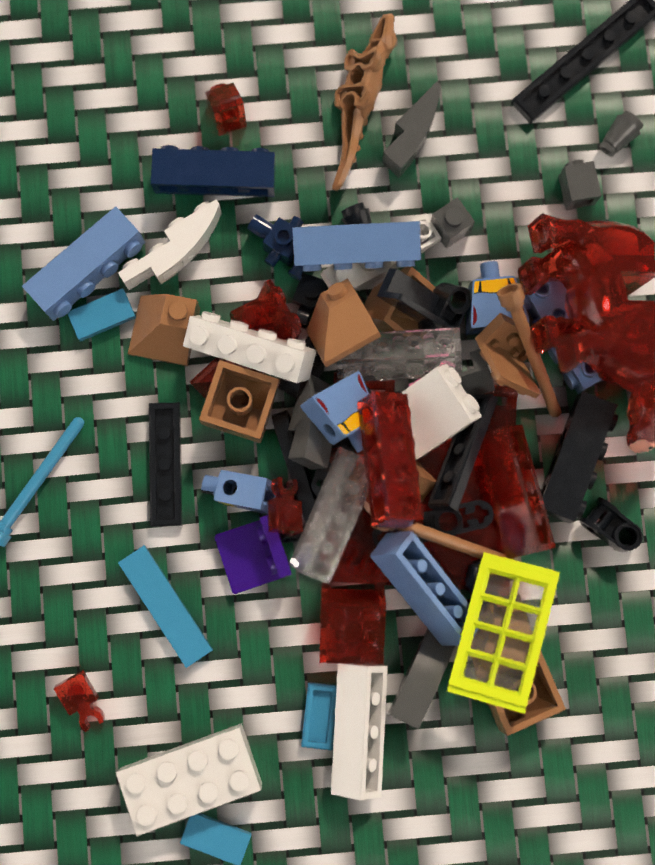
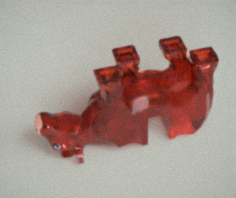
[517,213,655,453]

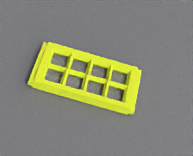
[447,552,560,714]

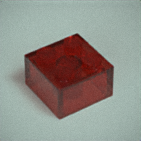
[319,588,386,665]

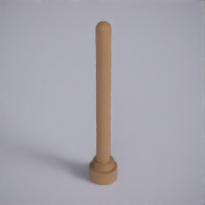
[497,283,561,418]
[372,503,514,560]

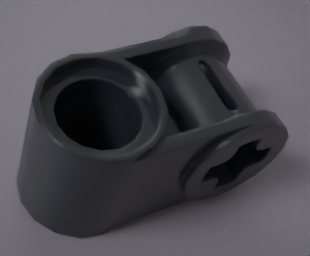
[418,282,472,344]
[580,497,643,552]

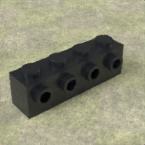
[534,391,618,523]

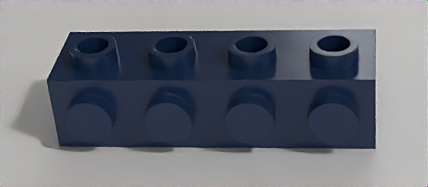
[151,145,276,197]

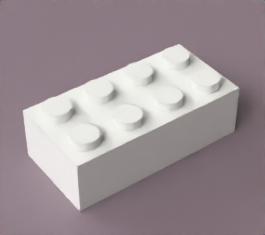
[116,723,262,836]

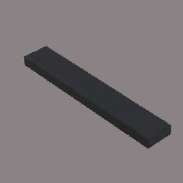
[511,0,655,124]

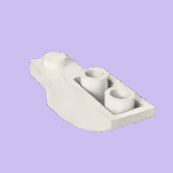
[118,199,222,290]
[321,213,442,291]

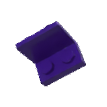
[215,514,293,594]

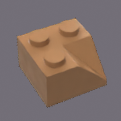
[199,360,280,444]
[474,651,566,736]

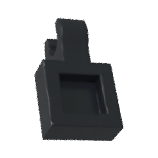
[293,273,329,330]

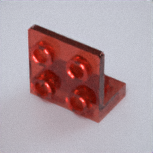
[229,279,302,340]

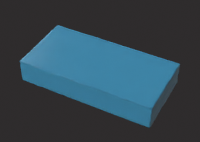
[68,289,136,342]
[301,682,337,751]
[180,813,252,865]

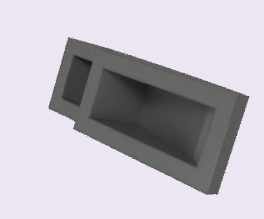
[382,82,441,178]
[288,374,332,470]
[388,628,455,730]

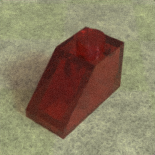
[205,83,247,136]

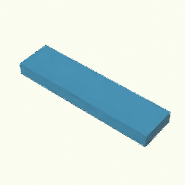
[118,545,213,668]

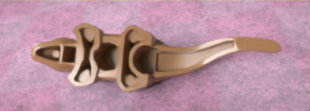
[332,13,397,191]

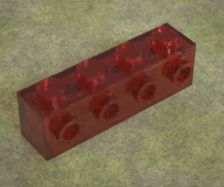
[357,391,424,528]
[478,425,556,559]

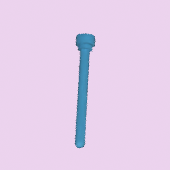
[0,417,84,547]

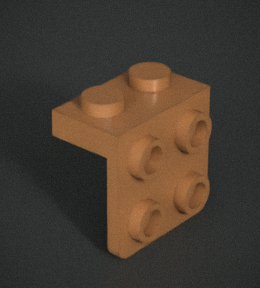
[475,313,545,398]

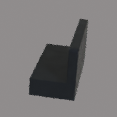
[377,268,444,327]

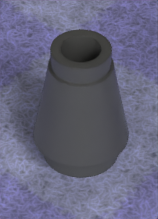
[599,111,643,157]

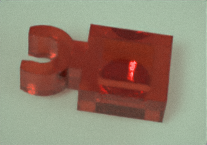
[268,477,303,535]
[53,670,105,732]

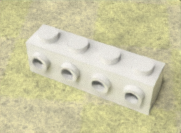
[183,311,317,383]
[331,663,388,800]

